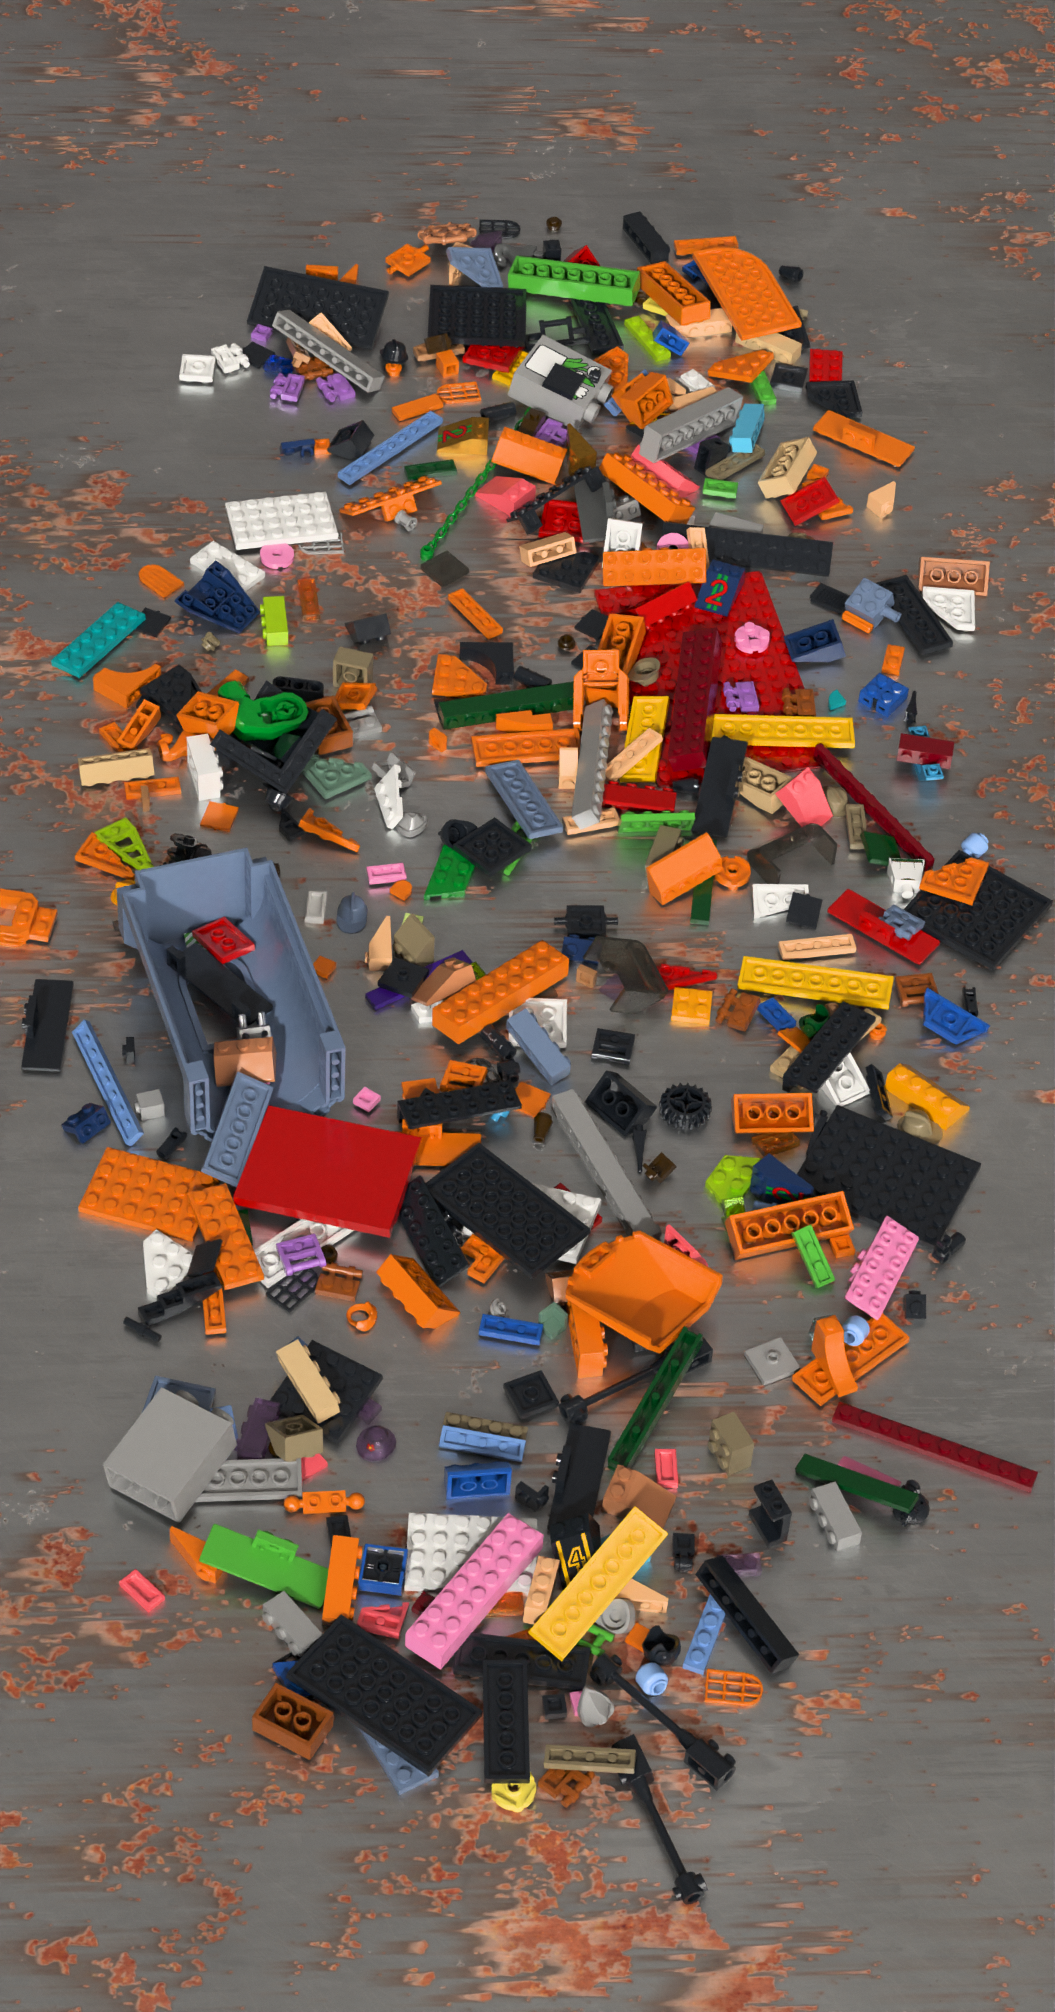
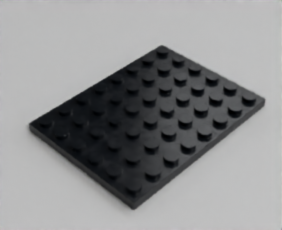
[797,1105,982,1251]

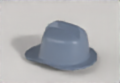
[337,892,368,934]

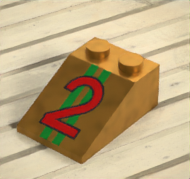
[437,417,489,455]
[565,423,597,476]

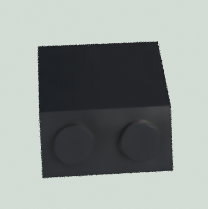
[326,420,375,460]
[345,613,391,645]

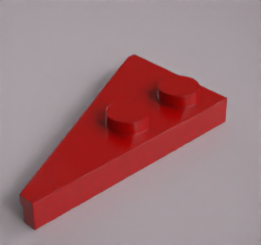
[642,961,717,993]

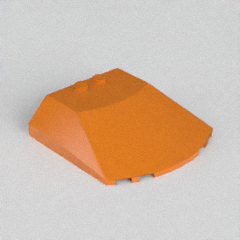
[566,1231,723,1354]

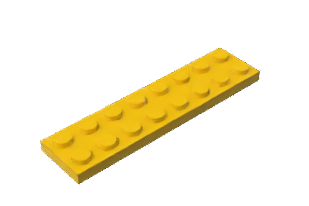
[712,714,855,748]
[737,956,894,1010]
[528,1506,668,1661]

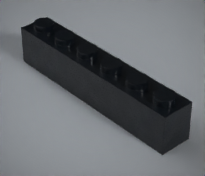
[695,1555,799,1674]

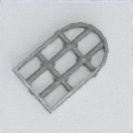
[298,532,344,555]

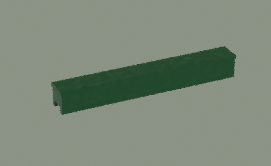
[607,1326,703,1472]

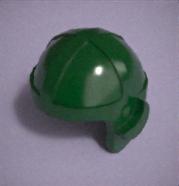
[799,1003,831,1039]

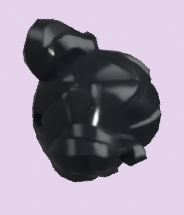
[893,1480,930,1527]

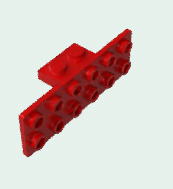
[827,889,940,965]

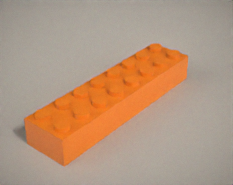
[432,940,569,1044]

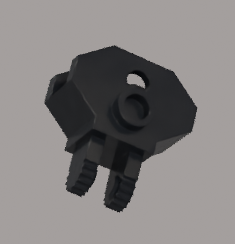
[167,833,212,862]

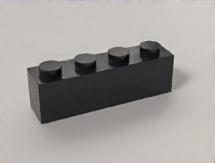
[623,211,670,264]

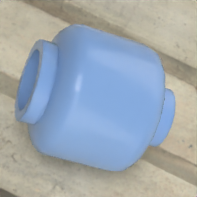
[961,833,988,859]
[842,1315,870,1346]
[635,1662,668,1696]

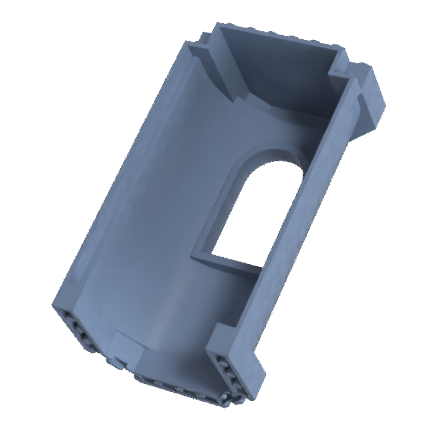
[116,848,346,1141]

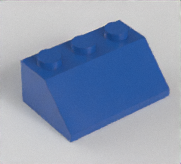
[444,1461,512,1500]

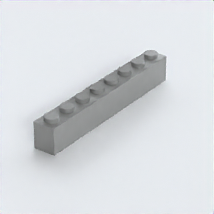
[272,310,385,392]

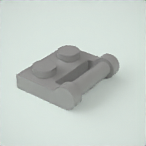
[343,705,382,739]

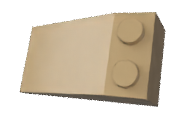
[739,756,793,814]

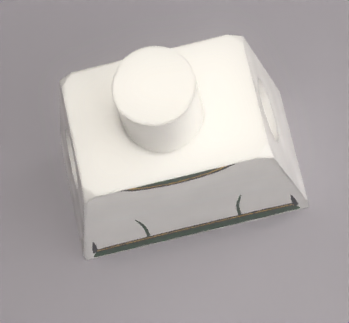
[887,858,924,899]

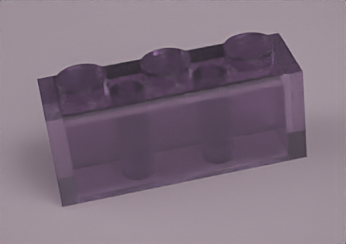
[234,1398,280,1460]

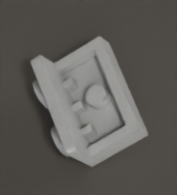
[613,495,641,521]
[372,752,416,788]

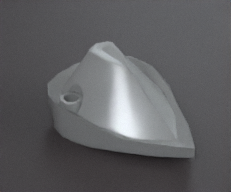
[396,812,428,837]
[595,1598,636,1634]
[577,1686,614,1727]

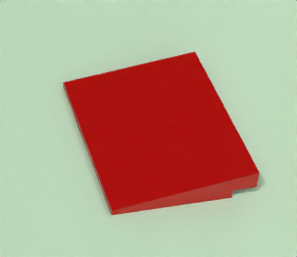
[233,1105,422,1238]

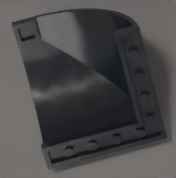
[210,680,337,795]

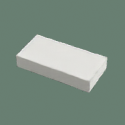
[305,891,327,924]

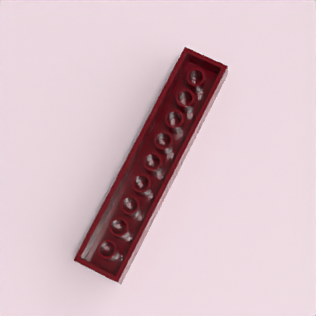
[668,627,722,772]

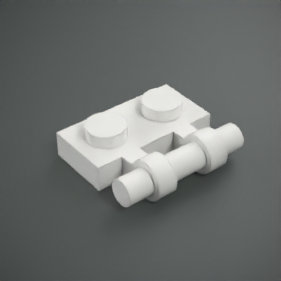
[211,343,250,373]

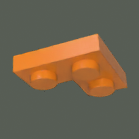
[461,1234,505,1284]

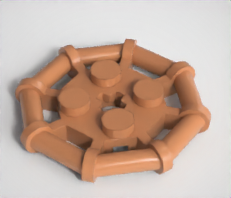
[418,222,477,246]

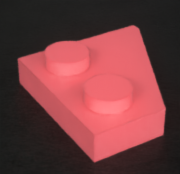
[356,1602,409,1639]

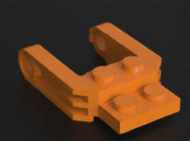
[573,650,629,731]
[0,888,58,947]

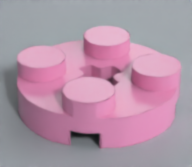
[734,622,770,654]

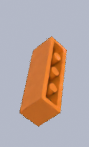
[322,1535,363,1626]

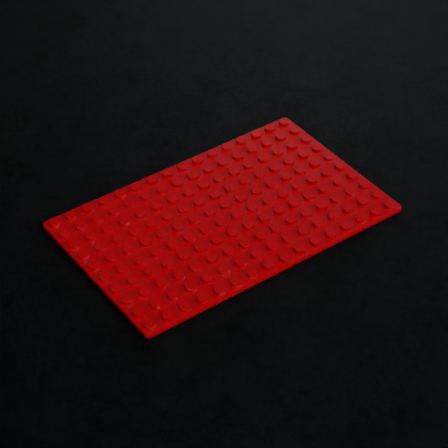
[594,571,826,788]

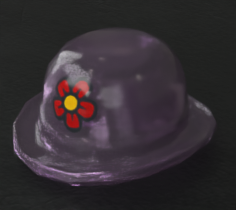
[356,1425,396,1461]

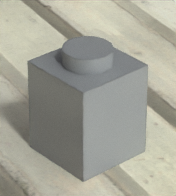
[134,1089,165,1121]

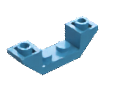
[908,726,944,781]

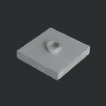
[744,1337,801,1386]

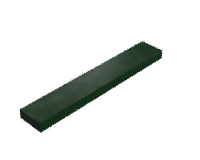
[690,839,717,926]
[795,1454,919,1514]

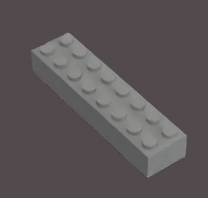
[639,387,744,463]

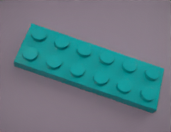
[51,602,146,678]

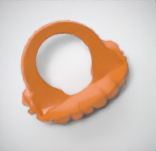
[346,1301,377,1332]

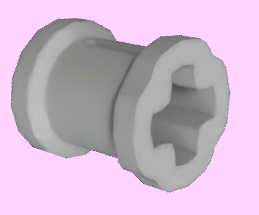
[395,510,417,531]

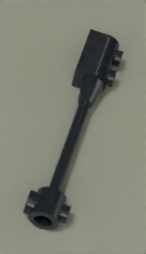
[559,1337,713,1424]
[590,1653,736,1791]
[611,1734,708,1905]

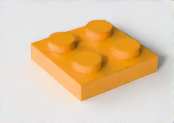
[671,987,712,1025]

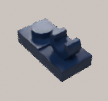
[279,439,315,458]

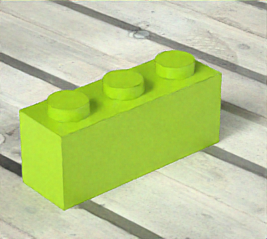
[260,596,288,646]

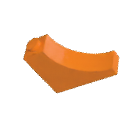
[93,664,161,709]
[811,1315,858,1397]

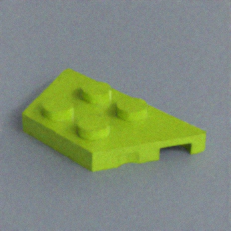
[705,1155,763,1215]

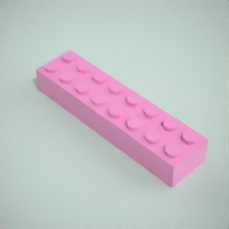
[405,1513,544,1670]

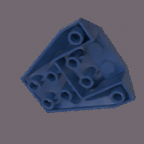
[174,560,260,634]

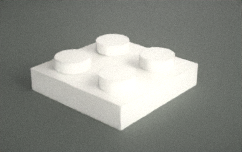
[179,354,216,382]

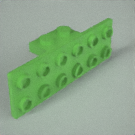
[199,1524,329,1609]

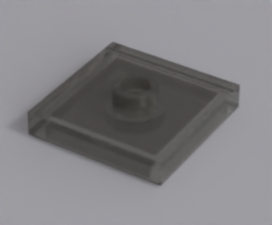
[420,550,469,588]

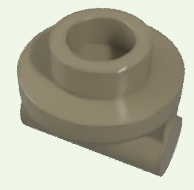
[200,631,220,652]

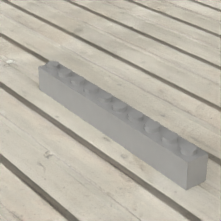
[571,699,613,830]
[551,1089,662,1241]

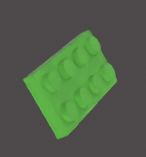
[618,810,695,833]

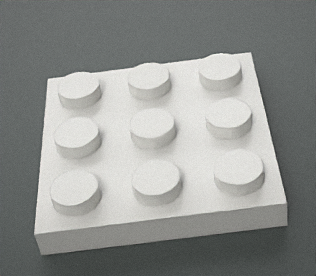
[508,998,567,1048]

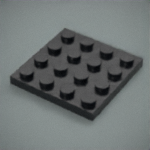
[267,1340,383,1444]

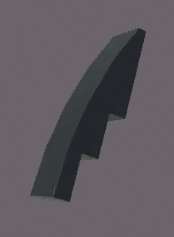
[138,1272,222,1326]

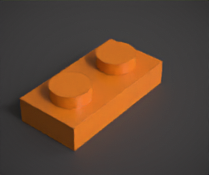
[306,265,338,281]
[881,644,905,676]

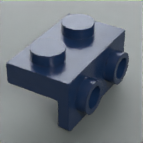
[562,935,602,965]
[61,1103,111,1144]

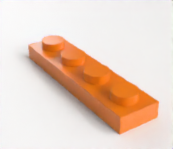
[674,236,739,255]
[448,588,503,640]
[203,1267,226,1335]

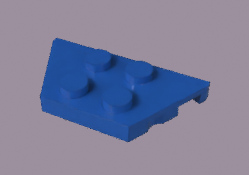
[923,988,990,1045]

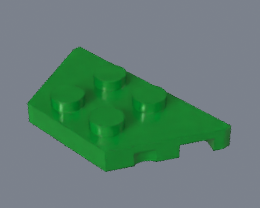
[424,845,475,900]

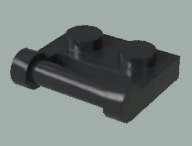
[591,1028,635,1065]

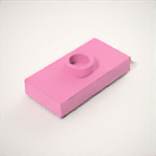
[366,863,406,885]

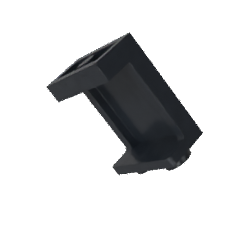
[748,1479,792,1548]

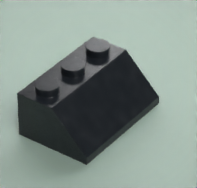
[585,1070,657,1137]

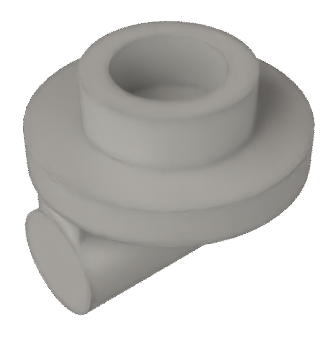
[488,1299,506,1317]

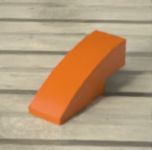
[495,710,553,733]

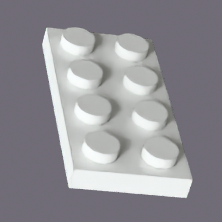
[190,541,265,592]

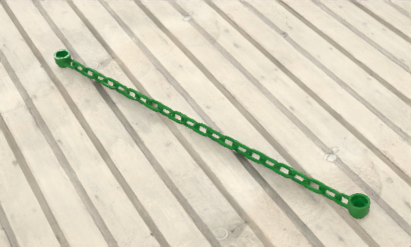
[420,407,531,561]

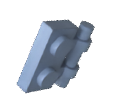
[878,904,925,940]

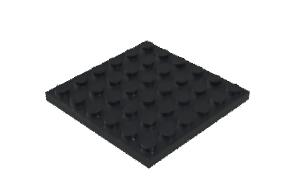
[428,285,526,348]
[903,850,1053,971]

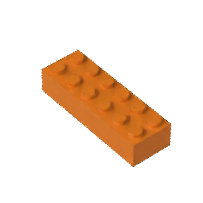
[637,261,710,326]
[599,452,695,524]
[584,614,646,708]
[725,1191,854,1260]

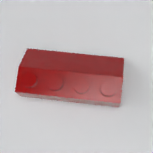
[618,581,697,630]
[602,781,677,814]

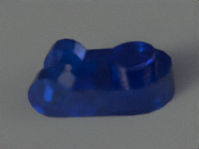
[263,355,294,375]

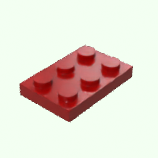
[809,349,843,382]
[780,477,840,526]
[192,917,255,964]

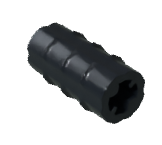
[480,402,516,422]
[514,666,552,688]
[480,1024,517,1061]

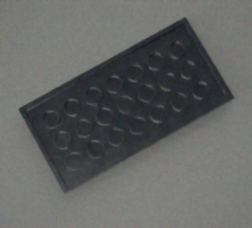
[247,266,389,350]
[426,1143,590,1279]
[286,1614,483,1777]

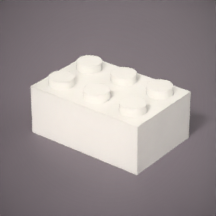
[186,734,223,801]

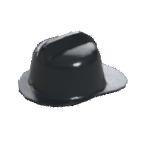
[380,339,408,364]
[262,782,295,812]
[438,819,477,849]

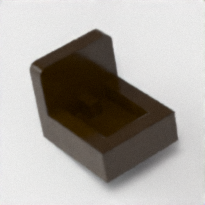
[424,333,451,355]
[642,1152,677,1184]

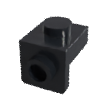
[903,1290,926,1320]
[515,1481,549,1512]

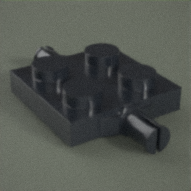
[554,905,618,938]

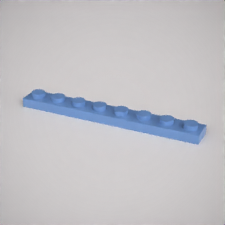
[338,411,443,485]
[72,1019,144,1146]

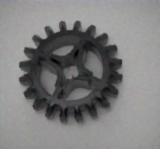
[659,1083,712,1131]

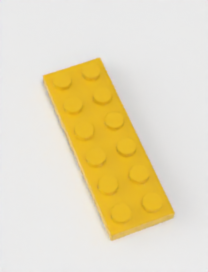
[619,696,670,782]

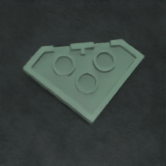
[302,755,372,800]

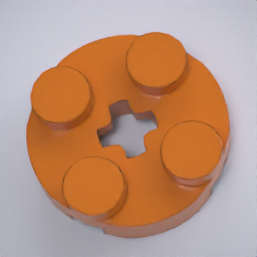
[714,856,751,890]

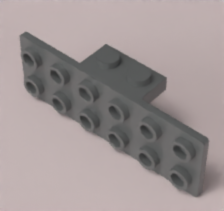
[574,476,616,543]

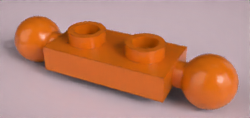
[283,1490,365,1515]

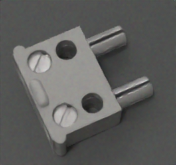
[236,1012,271,1040]

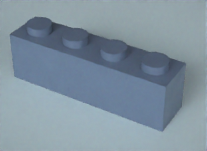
[506,1008,571,1085]

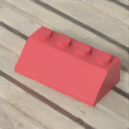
[631,444,700,498]

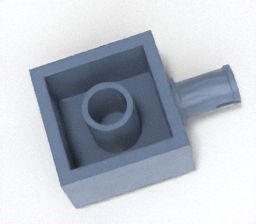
[845,578,901,629]

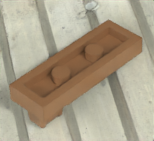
[286,337,310,368]

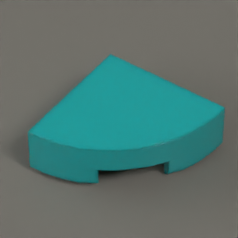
[828,690,846,710]

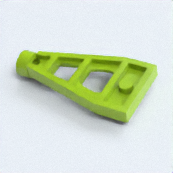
[94,817,155,870]

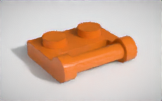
[440,1060,488,1092]

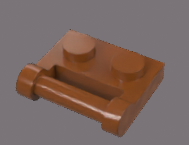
[894,973,939,1007]

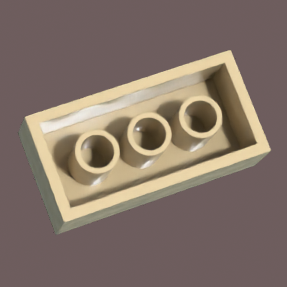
[757,437,817,498]

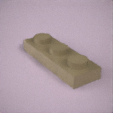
[845,804,867,849]

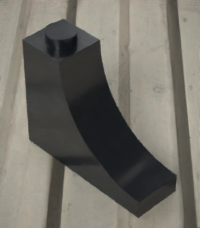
[459,642,514,685]

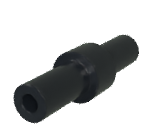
[123,1317,162,1342]

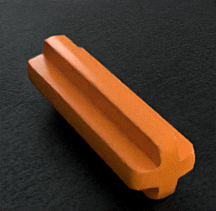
[842,611,874,633]

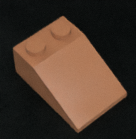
[411,958,476,1006]
[602,1464,676,1529]

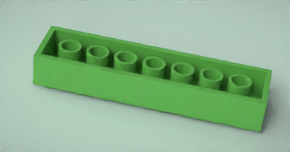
[508,256,640,306]

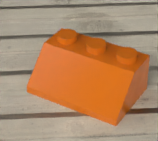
[620,372,673,429]
[176,691,239,739]

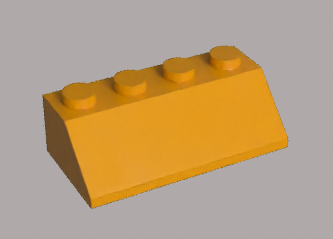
[885,1063,970,1131]

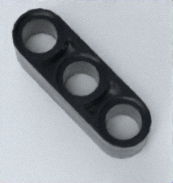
[273,676,324,703]

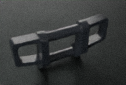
[525,316,591,351]

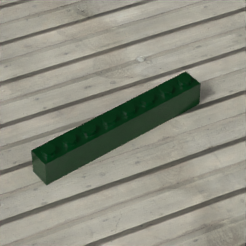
[438,681,574,730]

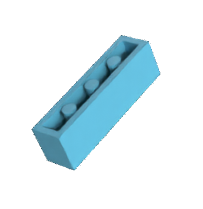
[729,404,765,453]

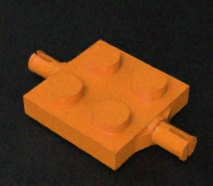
[385,244,431,277]

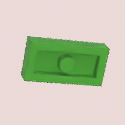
[703,478,738,499]

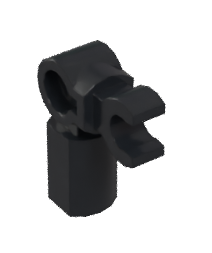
[932,1232,966,1264]

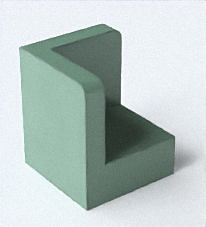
[538,1302,568,1340]

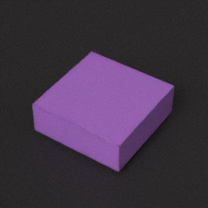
[251,324,273,342]

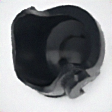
[642,1625,681,1666]

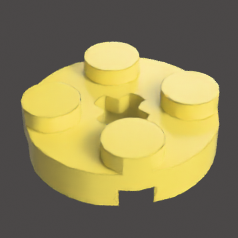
[491,1772,536,1812]

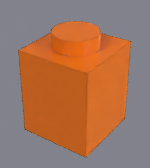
[436,349,459,378]

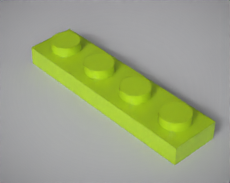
[624,315,671,362]

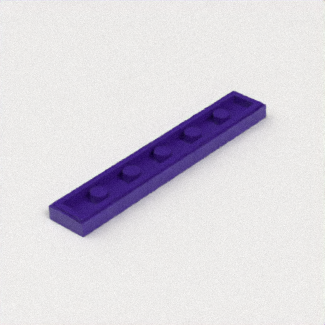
[365,950,473,1010]

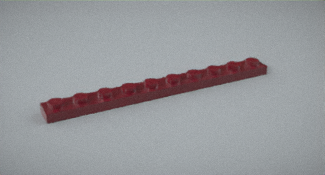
[813,743,935,872]
[832,1401,1038,1493]

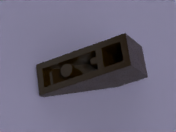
[518,408,546,437]

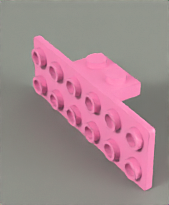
[844,1216,919,1320]

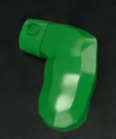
[218,681,308,741]

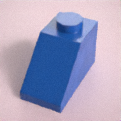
[653,320,690,356]

